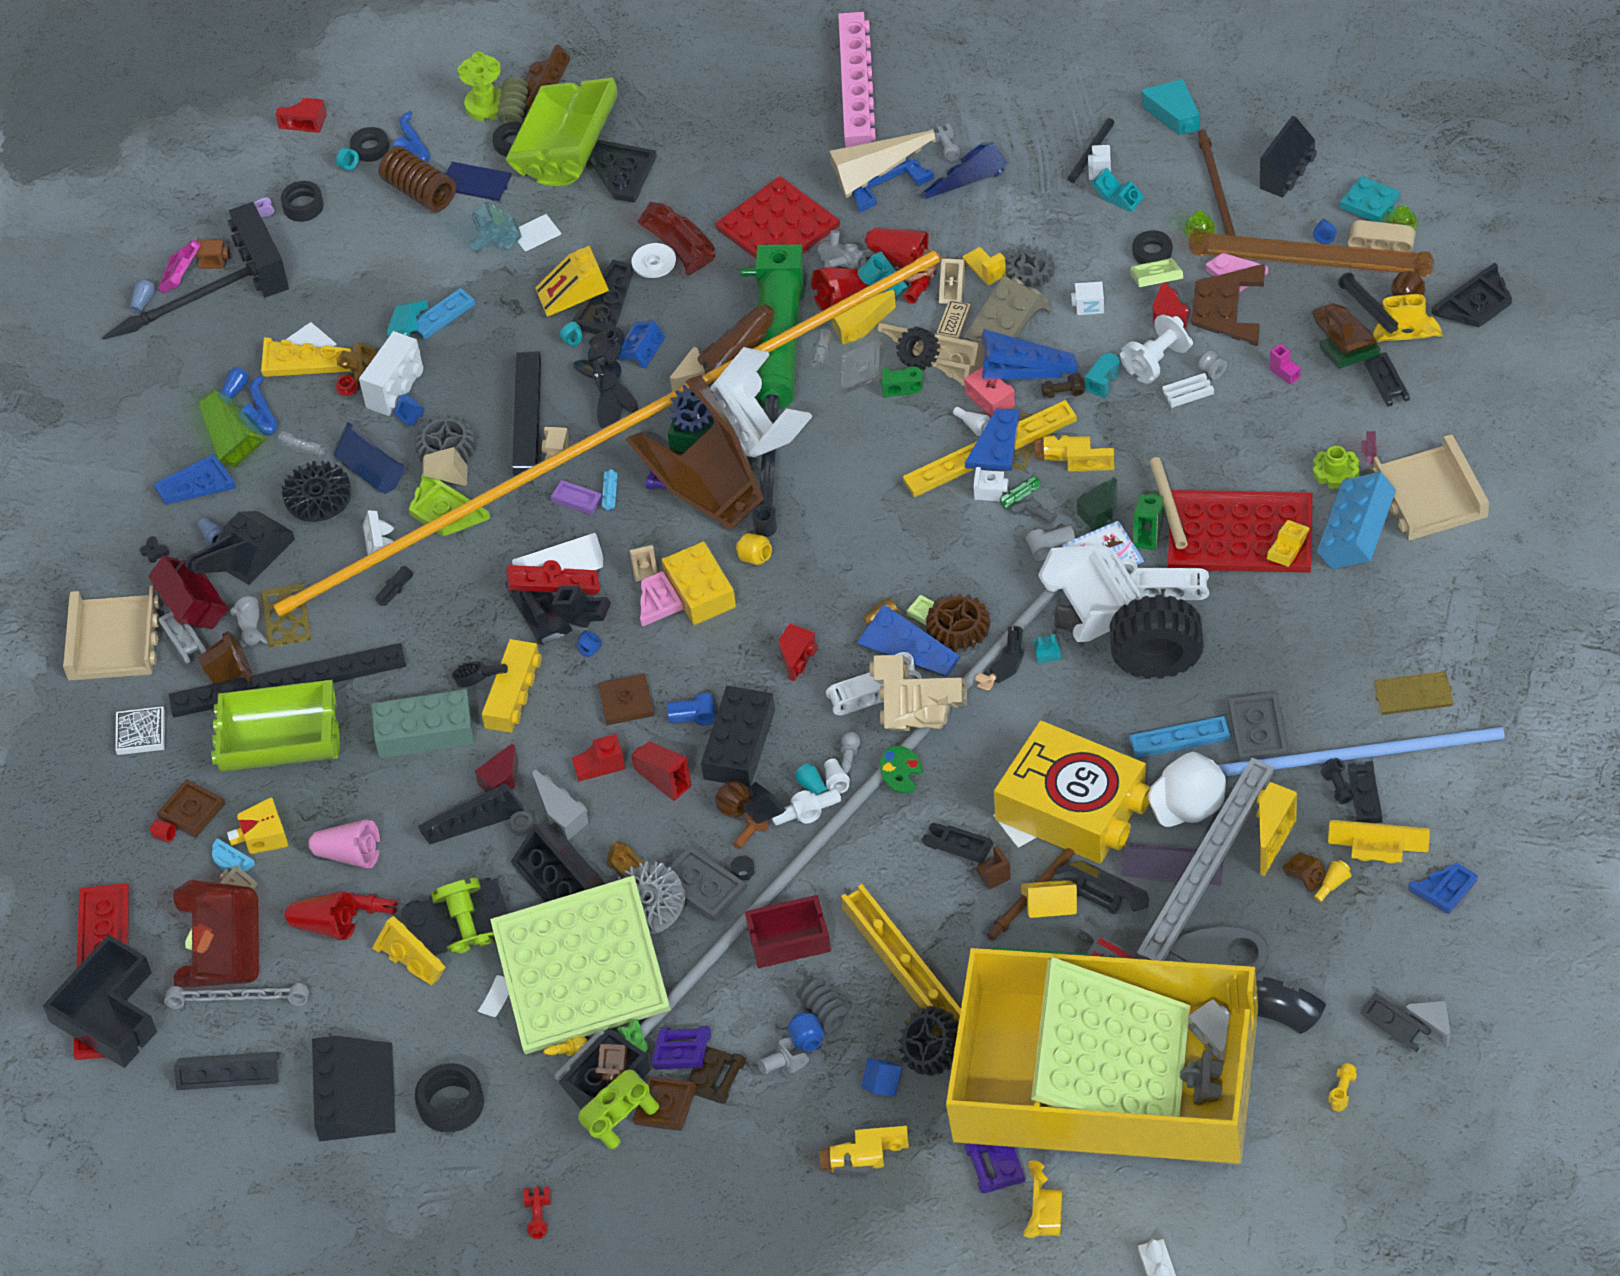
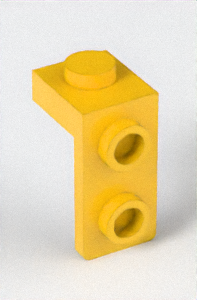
[963,247,1006,286]

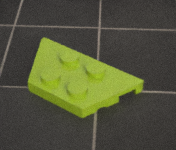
[409,475,490,537]

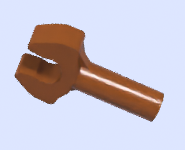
[733,814,769,849]

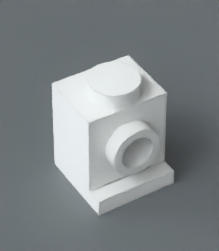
[1088,145,1111,180]
[974,467,1009,501]

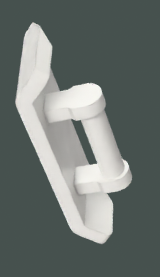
[512,533,603,571]

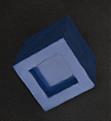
[861,1058,902,1097]

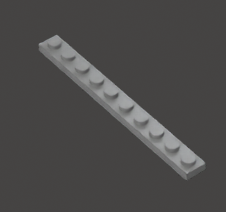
[1137,758,1274,961]

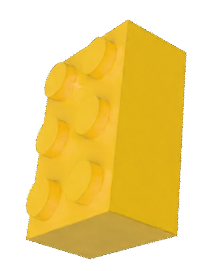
[662,541,736,625]

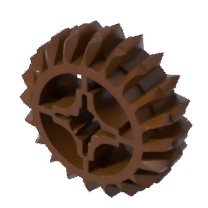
[926,593,990,652]

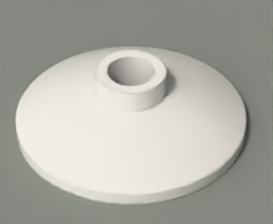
[632,243,676,278]

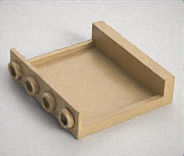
[1371,434,1489,541]
[63,586,161,681]

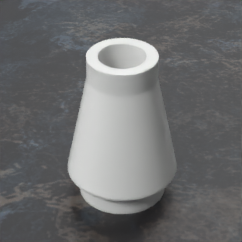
[824,759,850,794]

